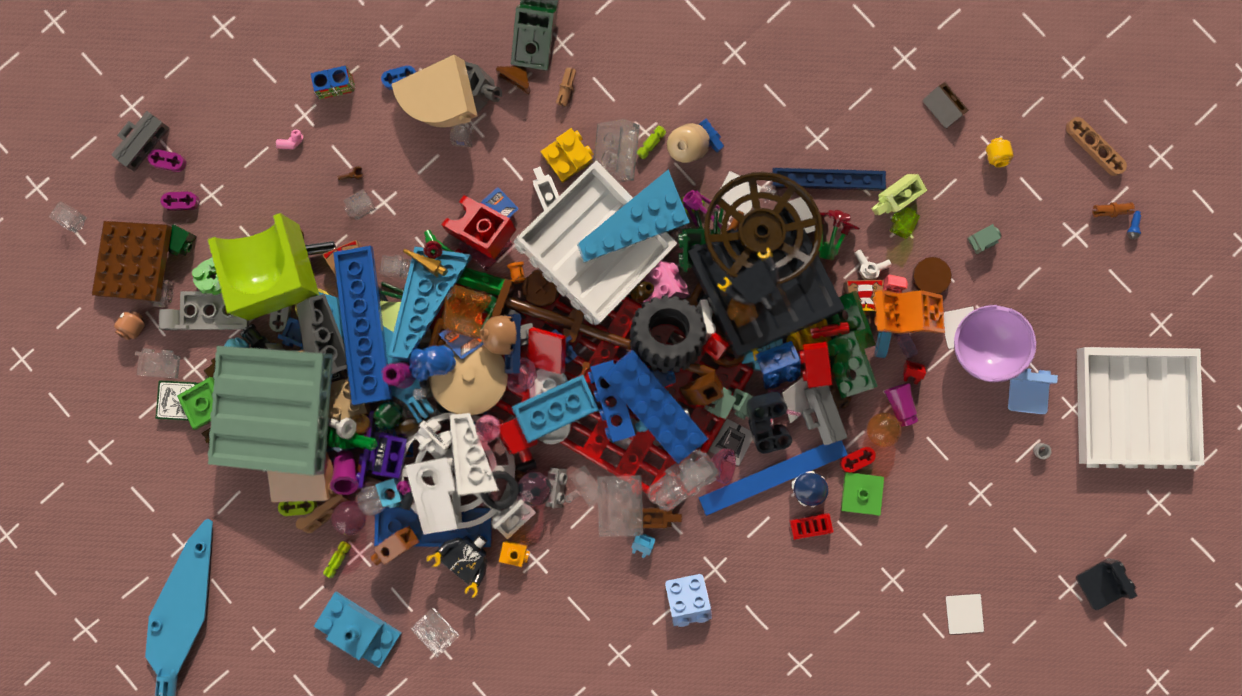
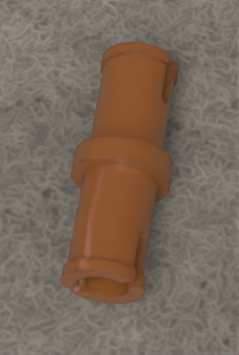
[1092,202,1135,218]

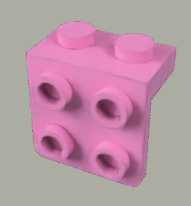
[639,260,689,303]

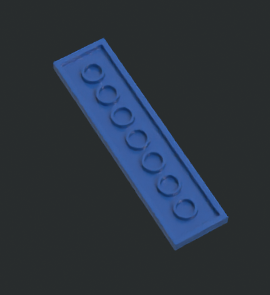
[333,245,393,405]

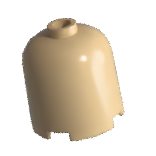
[667,123,709,163]

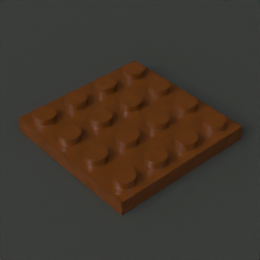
[92,221,172,302]

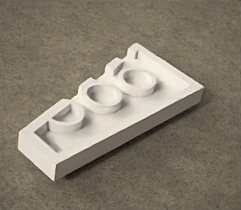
[450,413,498,495]

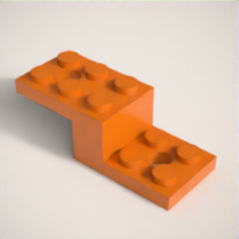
[873,290,945,334]

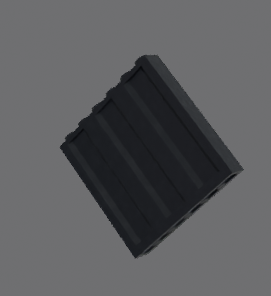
[687,207,844,359]

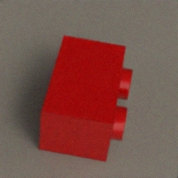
[800,342,832,388]

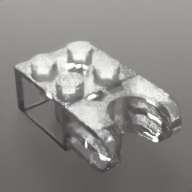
[647,449,720,510]

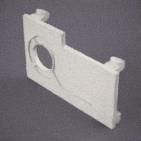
[405,458,461,534]

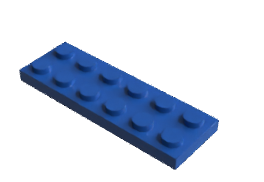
[602,350,708,464]

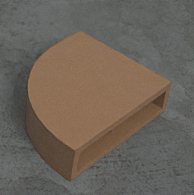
[267,452,337,502]

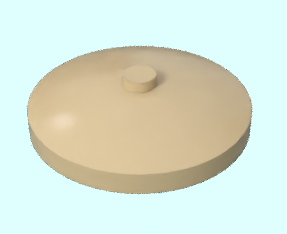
[429,344,507,416]

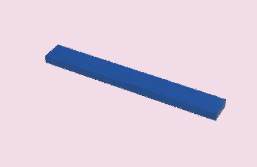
[698,440,848,516]

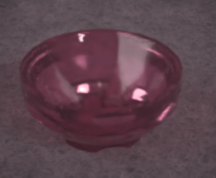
[507,358,537,393]
[709,448,736,484]

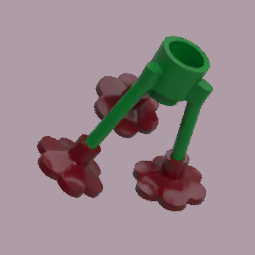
[819,210,860,260]

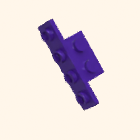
[357,410,393,490]

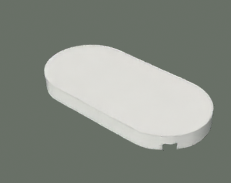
[529,369,571,444]

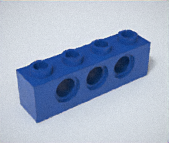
[588,360,635,442]

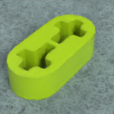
[278,501,317,516]

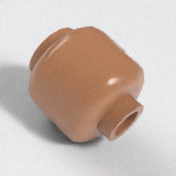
[114,311,145,340]

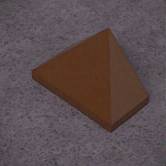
[495,66,531,95]

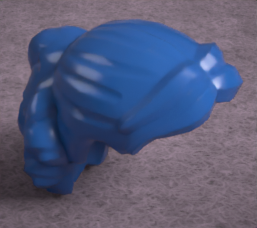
[409,346,456,382]

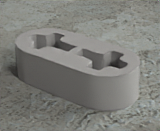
[269,305,292,333]

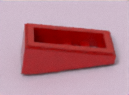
[789,513,834,540]

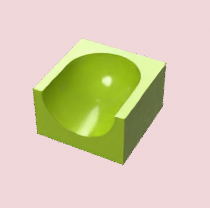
[207,213,319,321]

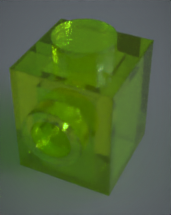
[889,207,920,239]

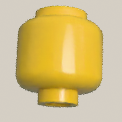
[986,138,1014,168]

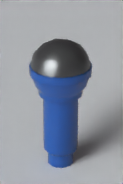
[1127,211,1141,239]

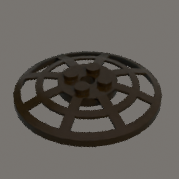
[704,172,823,286]

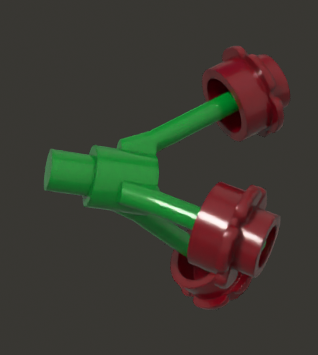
[423,230,466,259]

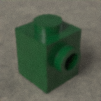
[168,224,197,256]

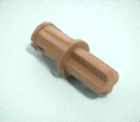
[556,68,576,106]

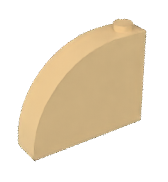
[392,55,477,127]

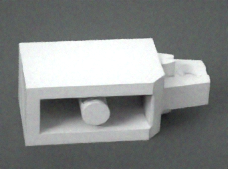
[533,167,559,211]

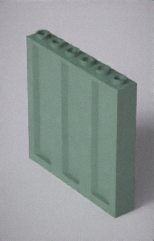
[208,346,333,476]

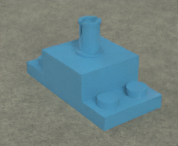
[314,592,402,668]

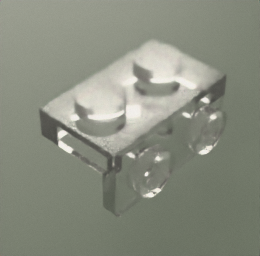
[135,348,181,379]
[411,608,459,657]

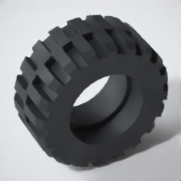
[630,295,706,374]

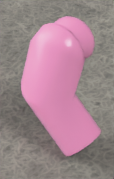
[276,130,303,149]

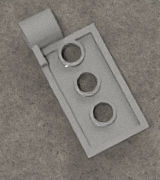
[159,291,249,330]

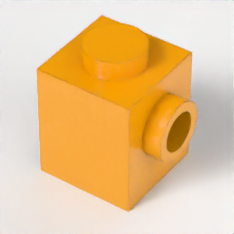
[499,541,530,567]

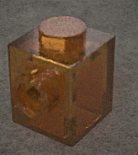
[727,298,758,327]

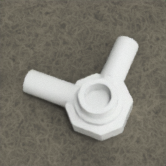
[854,250,891,280]

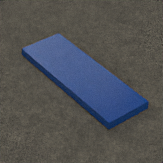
[374,507,492,547]

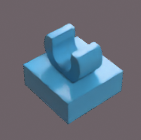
[631,531,655,558]

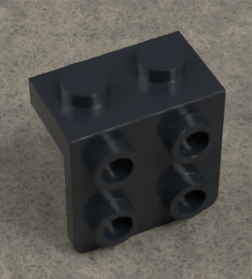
[1076,558,1138,610]

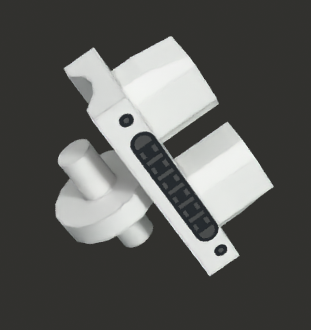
[417,419,452,457]

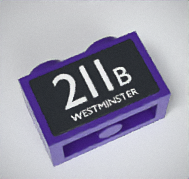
[372,435,407,478]

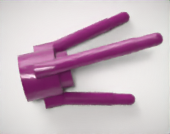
[683,190,722,229]

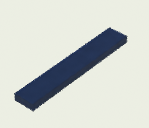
[772,168,886,191]

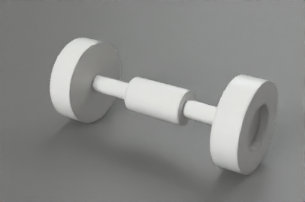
[328,418,356,439]

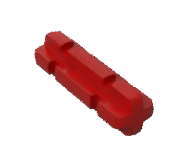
[810,322,849,339]

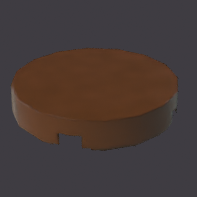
[913,257,952,294]
[522,269,560,307]

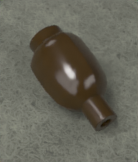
[628,281,654,302]
[395,417,430,439]

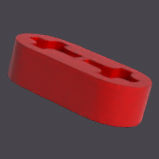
[839,447,876,473]

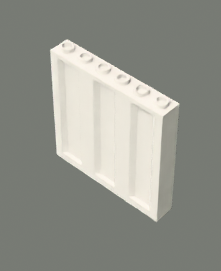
[513,160,677,325]
[1077,347,1204,469]

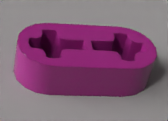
[148,149,187,172]
[160,192,200,211]

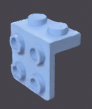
[1008,368,1058,414]
[665,574,712,627]

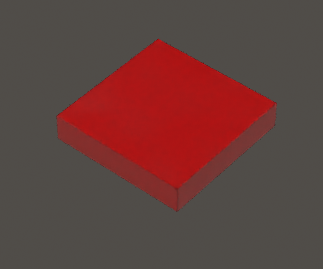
[528,327,566,375]

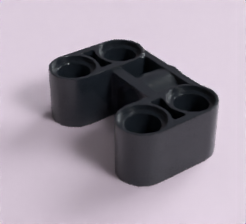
[747,392,793,454]

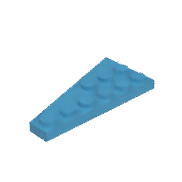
[577,170,690,262]
[388,247,472,360]

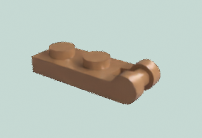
[296,494,351,534]

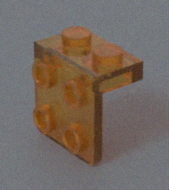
[443,285,491,339]

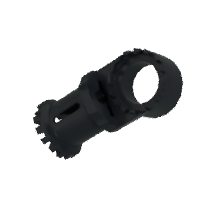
[240,324,270,349]

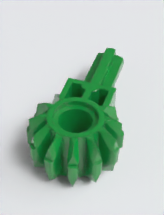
[326,426,378,450]

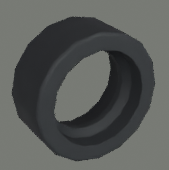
[480,470,519,510]

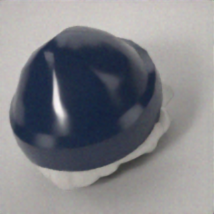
[792,471,829,507]

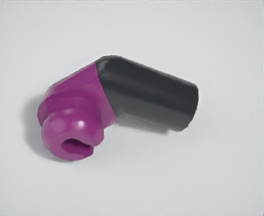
[397,481,414,510]

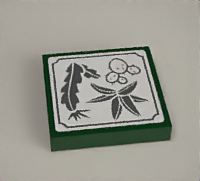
[155,380,198,421]

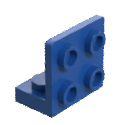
[755,341,801,389]

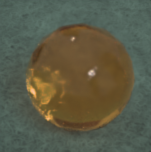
[867,413,902,447]

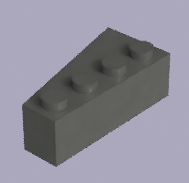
[296,294,348,375]

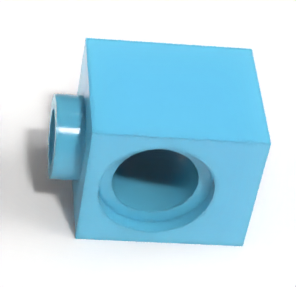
[376,477,404,508]

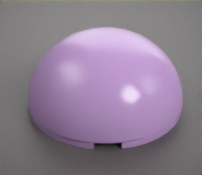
[954,305,1036,382]

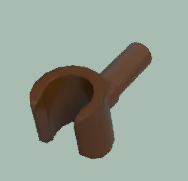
[337,166,364,180]

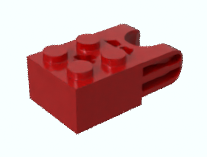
[441,196,516,259]

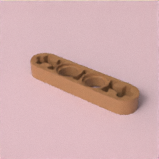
[1066,117,1127,176]

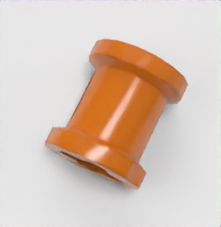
[507,262,526,284]

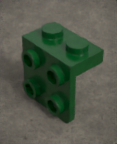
[678,228,705,272]

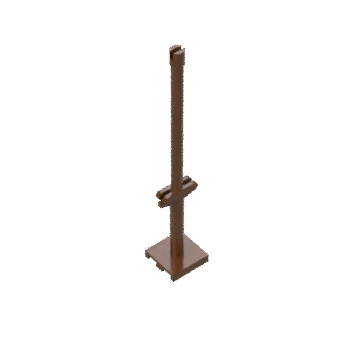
[492,279,716,376]

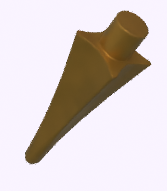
[403,249,448,277]

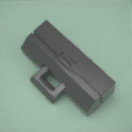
[111,111,170,171]
[802,386,847,445]

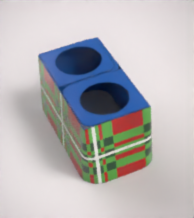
[310,66,355,99]

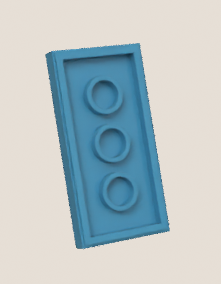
[512,375,599,443]

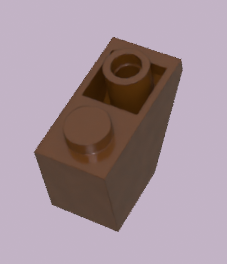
[679,371,724,405]

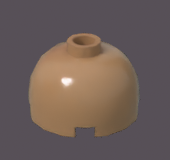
[480,316,516,355]

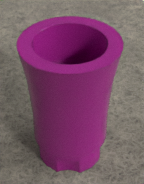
[382,361,416,389]
[884,383,918,427]
[330,450,358,495]

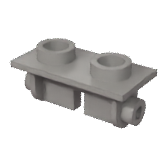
[545,468,568,508]

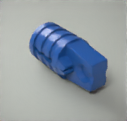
[698,118,724,153]

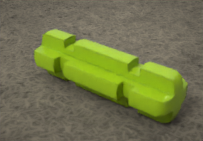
[636,126,666,159]
[323,541,351,578]

